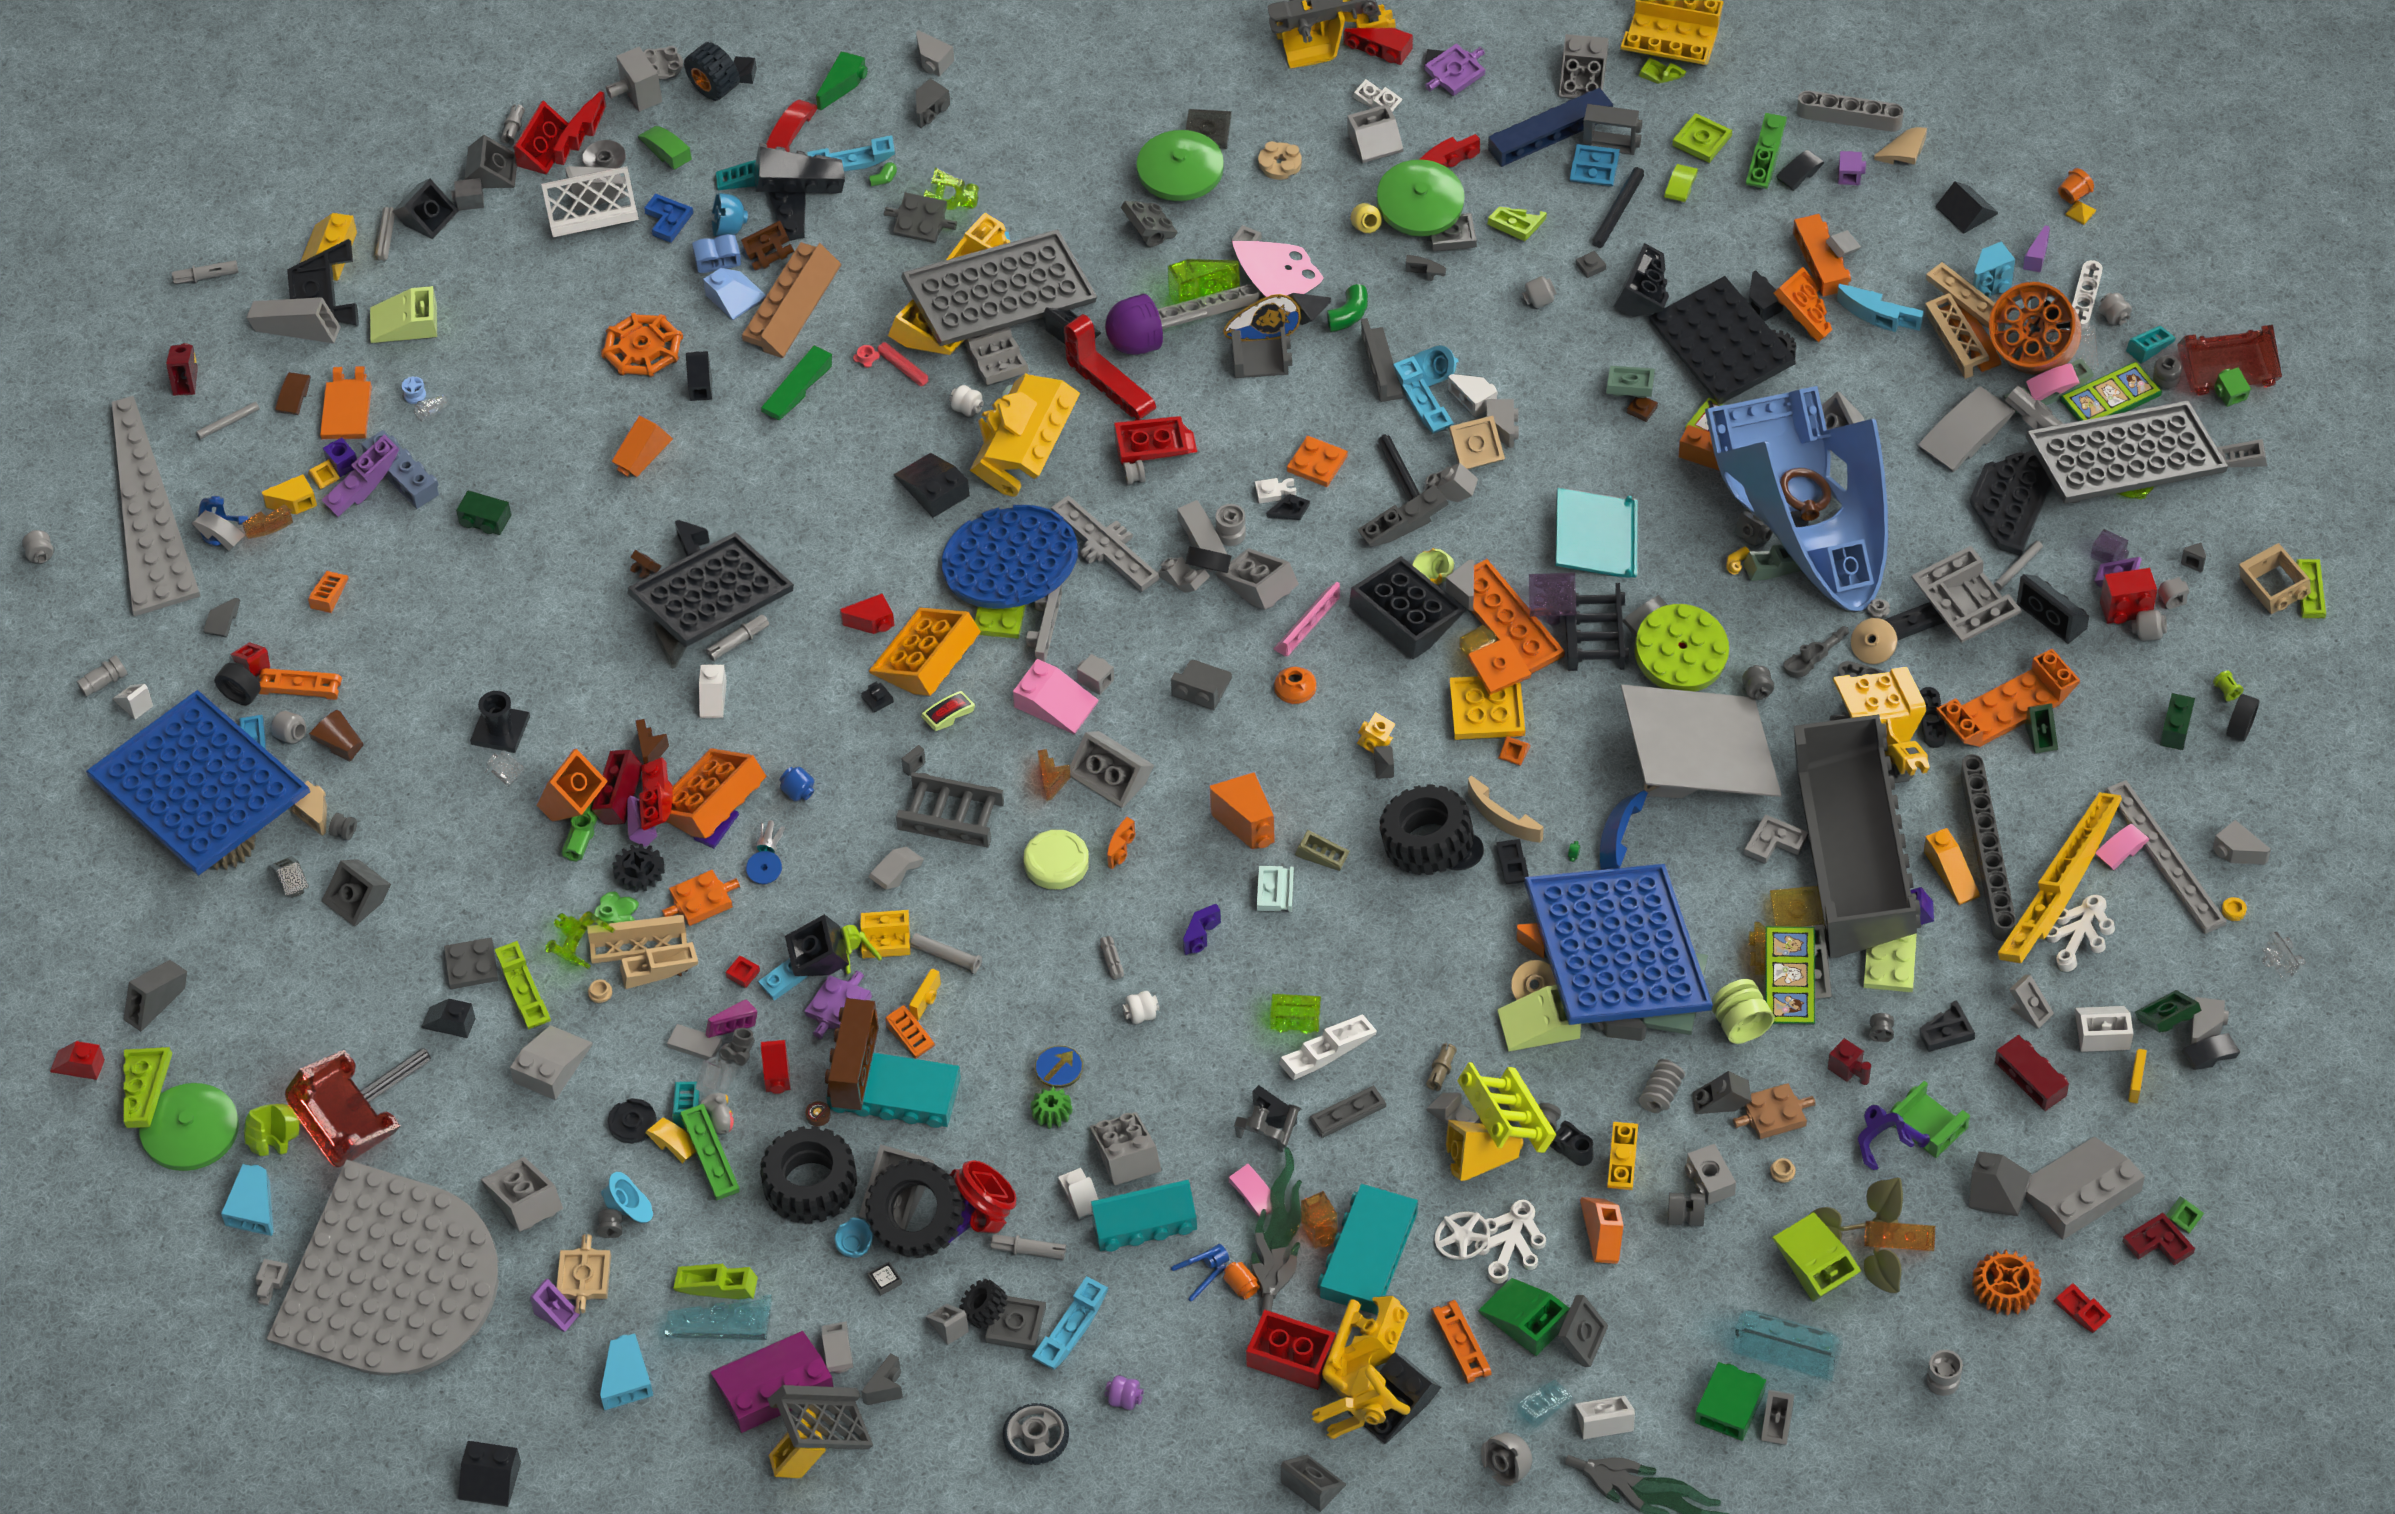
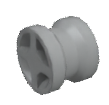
[1123,460,1146,485]

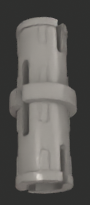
[501,104,525,144]

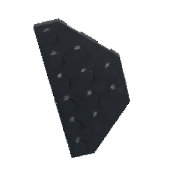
[1970,450,2052,556]

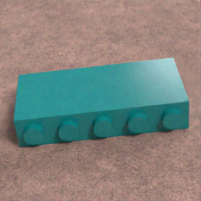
[826,1053,961,1128]
[1317,1183,1418,1315]

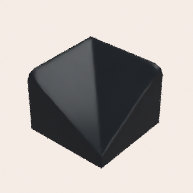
[734,56,757,84]

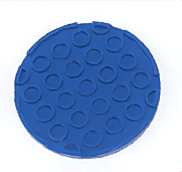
[942,505,1078,609]

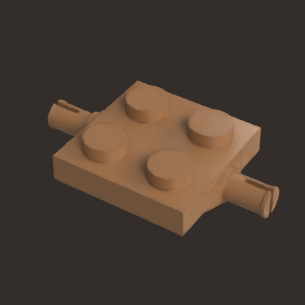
[1733,1083,1816,1139]

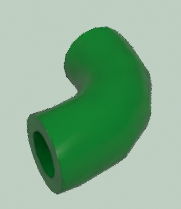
[1327,284,1368,332]

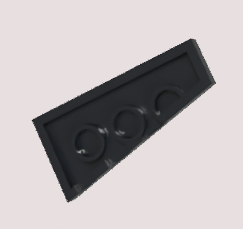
[768,192,806,241]

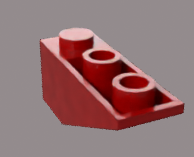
[1344,28,1413,65]

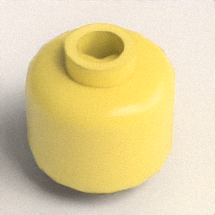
[1350,203,1382,233]

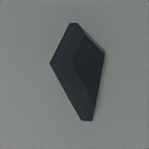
[1266,493,1310,520]

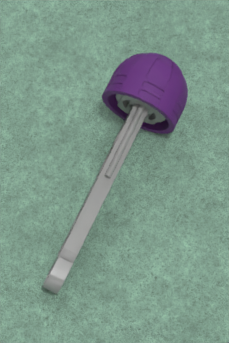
[1105,284,1266,355]

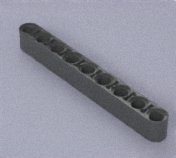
[1960,754,2016,941]

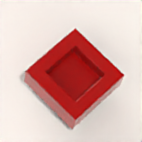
[725,955,760,988]

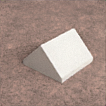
[1575,1396,1635,1439]

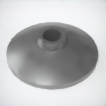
[583,140,626,168]

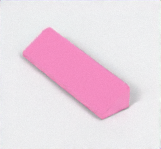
[1273,582,1340,656]

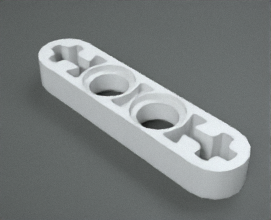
[2072,261,2102,331]

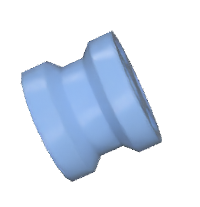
[402,376,426,404]

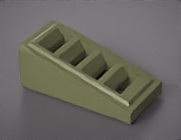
[1295,829,1350,871]

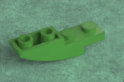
[1746,113,1787,189]

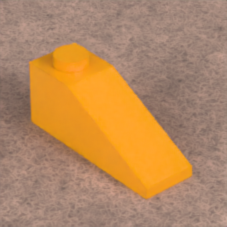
[1924,828,1980,905]

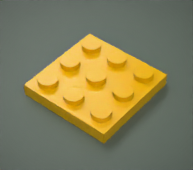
[1450,676,1525,740]

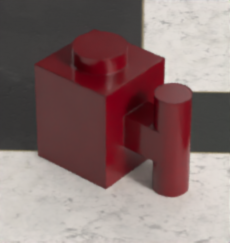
[1827,1038,1871,1085]

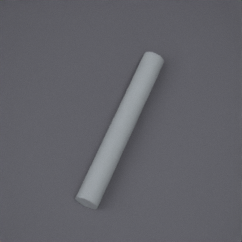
[196,402,260,439]
[1994,541,2043,590]

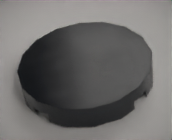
[607,1098,657,1144]

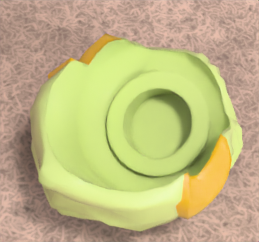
[1412,548,1455,586]

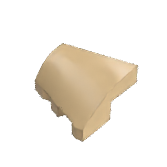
[1874,127,1927,165]

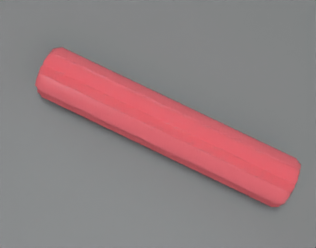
[878,342,929,386]

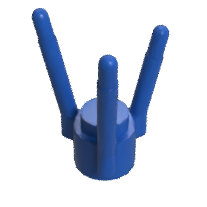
[1171,1244,1230,1301]

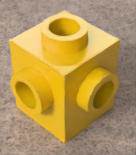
[1356,712,1395,754]

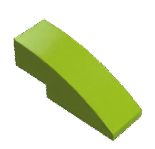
[673,1263,758,1300]

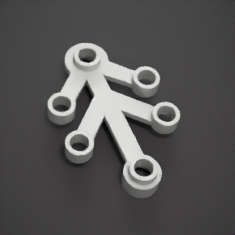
[2046,895,2115,972]
[1475,1200,1546,1284]

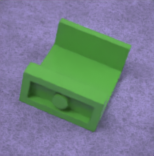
[1890,1081,1970,1158]

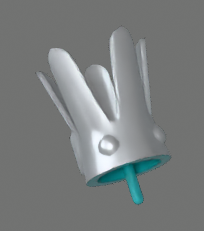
[757,820,785,853]

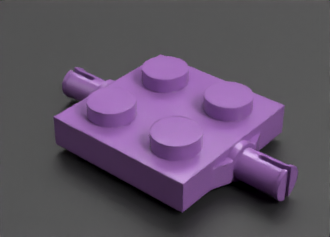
[1424,43,1485,96]
[805,971,872,1039]

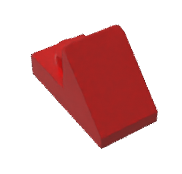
[230,642,270,677]

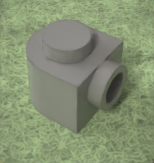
[2158,577,2189,609]

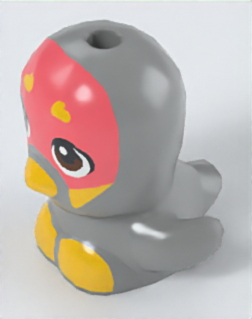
[699,1093,734,1134]

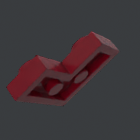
[2122,1213,2195,1265]

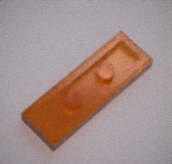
[1864,1221,1935,1251]

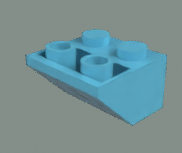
[1973,241,2015,298]

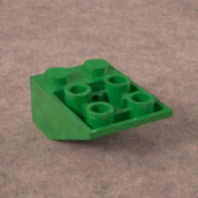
[1478,1278,1570,1356]

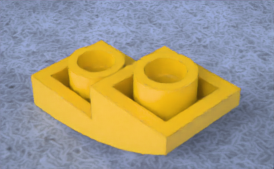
[645,1118,696,1164]

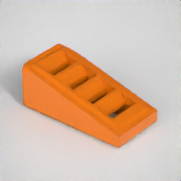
[308,571,349,613]
[885,1005,935,1059]

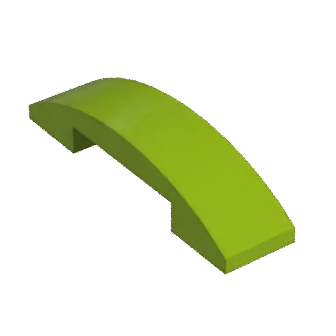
[495,941,551,1030]

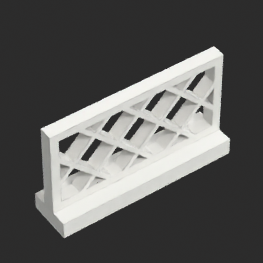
[541,166,639,237]

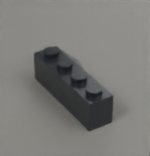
[753,143,845,194]

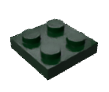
[2135,990,2202,1033]

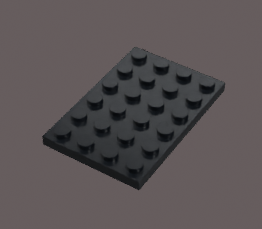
[1649,276,1796,405]
[627,532,794,647]

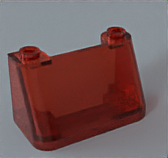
[2177,325,2282,396]
[285,1049,400,1167]

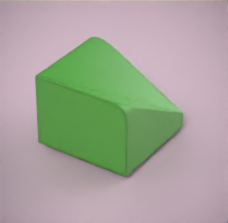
[2166,1196,2204,1233]

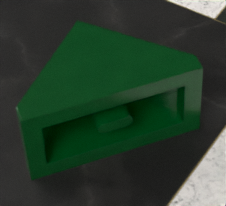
[2025,703,2058,754]

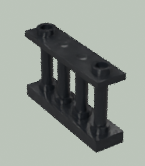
[1564,583,1629,671]

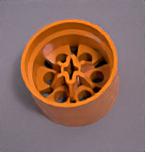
[1989,282,2081,375]

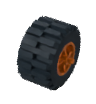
[684,42,740,101]

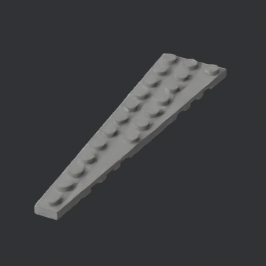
[112,396,200,616]

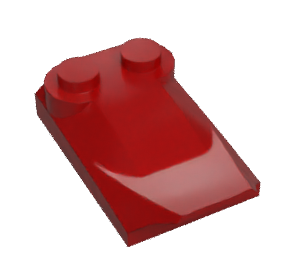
[1114,416,1197,465]

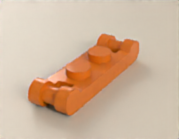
[259,668,342,700]
[1431,1300,1491,1384]

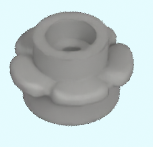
[1867,599,1890,619]

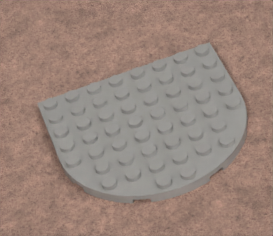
[267,1159,499,1376]

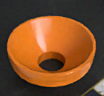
[1274,667,1316,704]

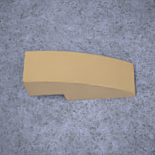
[620,942,698,989]

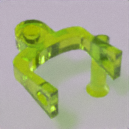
[923,167,979,210]
[545,911,615,969]

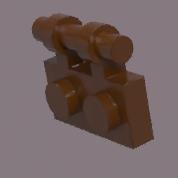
[741,221,795,271]

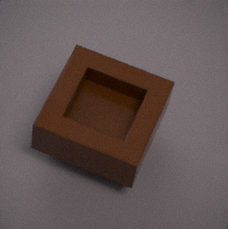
[1627,397,1658,422]

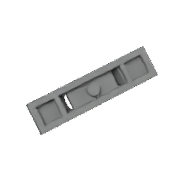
[1026,584,1062,662]

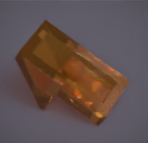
[1038,749,1071,801]

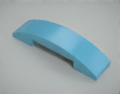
[807,135,895,171]
[1393,356,1454,433]
[1032,1276,1108,1370]

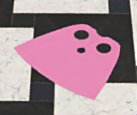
[1232,241,1323,297]

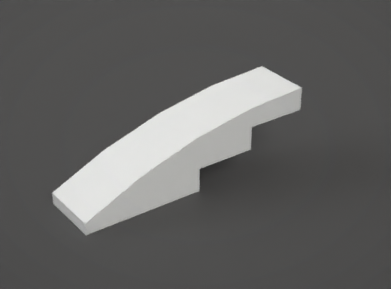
[1279,1015,1377,1080]

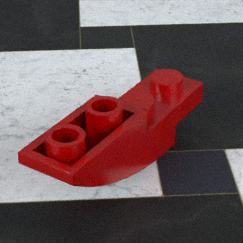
[1419,134,1480,167]
[639,757,673,830]

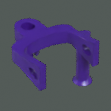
[1858,1105,1930,1170]

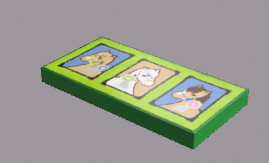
[2060,361,2162,421]
[1765,926,1815,1025]

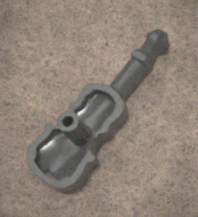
[1784,626,1849,678]

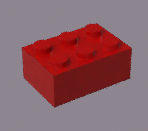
[1246,1309,1336,1390]

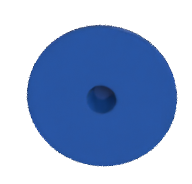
[746,851,782,884]

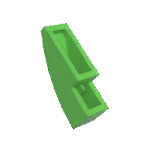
[638,126,692,170]

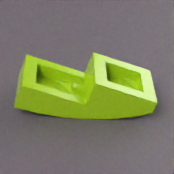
[1664,164,1698,202]

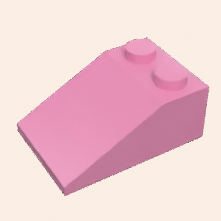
[1013,659,1098,735]

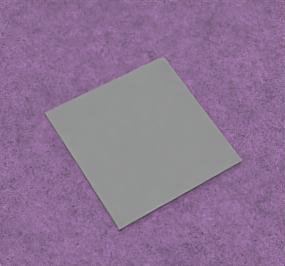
[1621,685,1782,797]

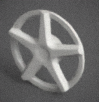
[1435,1212,1490,1260]

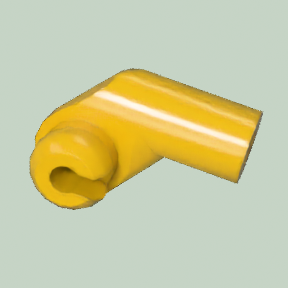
[1726,546,1750,575]

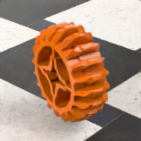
[1972,1249,2042,1316]

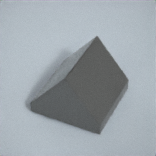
[2181,542,2206,572]

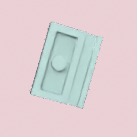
[1257,866,1294,912]

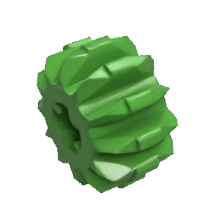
[1030,1086,1073,1129]

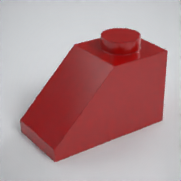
[840,593,895,634]
[761,1040,791,1094]
[50,1041,105,1080]

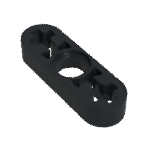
[1920,687,1946,748]

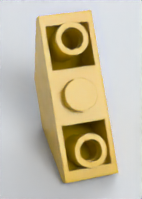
[1607,1122,1638,1190]

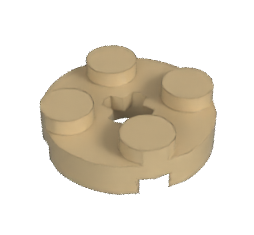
[1258,141,1302,180]

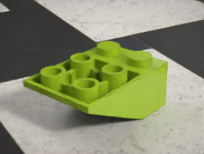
[1772,1212,1861,1302]

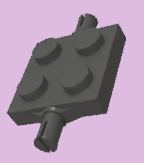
[884,192,957,243]

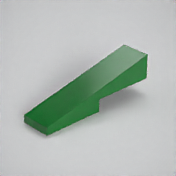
[761,345,832,420]

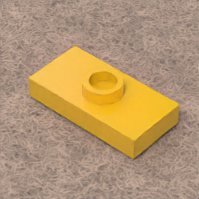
[909,969,941,1021]

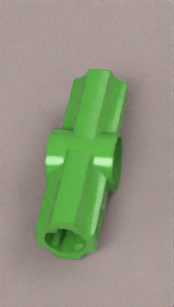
[562,798,598,862]

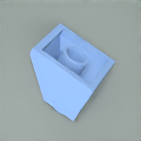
[703,268,766,320]

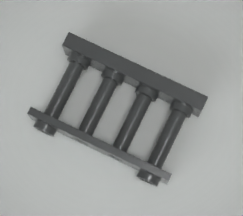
[896,772,1004,848]

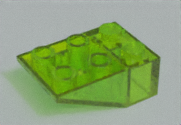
[1167,259,1240,304]

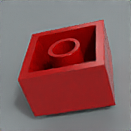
[2100,568,2157,624]

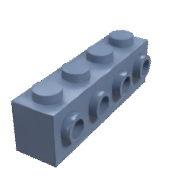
[361,430,439,509]

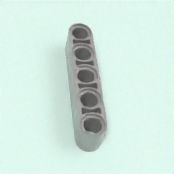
[1797,91,1904,132]

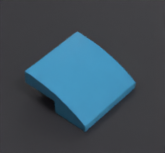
[1570,144,1620,186]

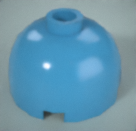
[712,193,748,236]

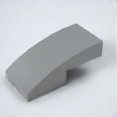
[192,510,245,551]

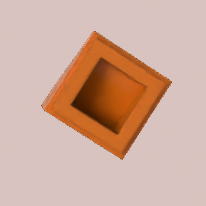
[1499,736,1531,766]

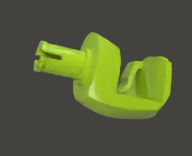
[244,1103,314,1156]

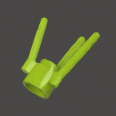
[841,925,882,974]

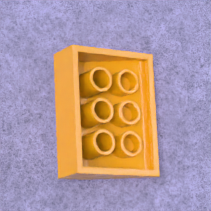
[869,607,981,696]

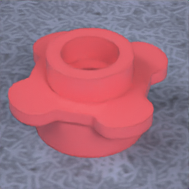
[853,345,880,368]

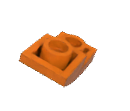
[1107,817,1136,869]

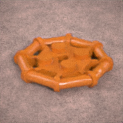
[601,312,683,377]

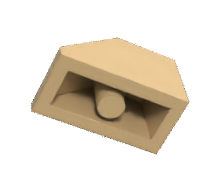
[290,781,327,836]

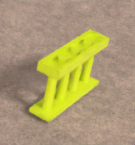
[1457,1062,1556,1153]

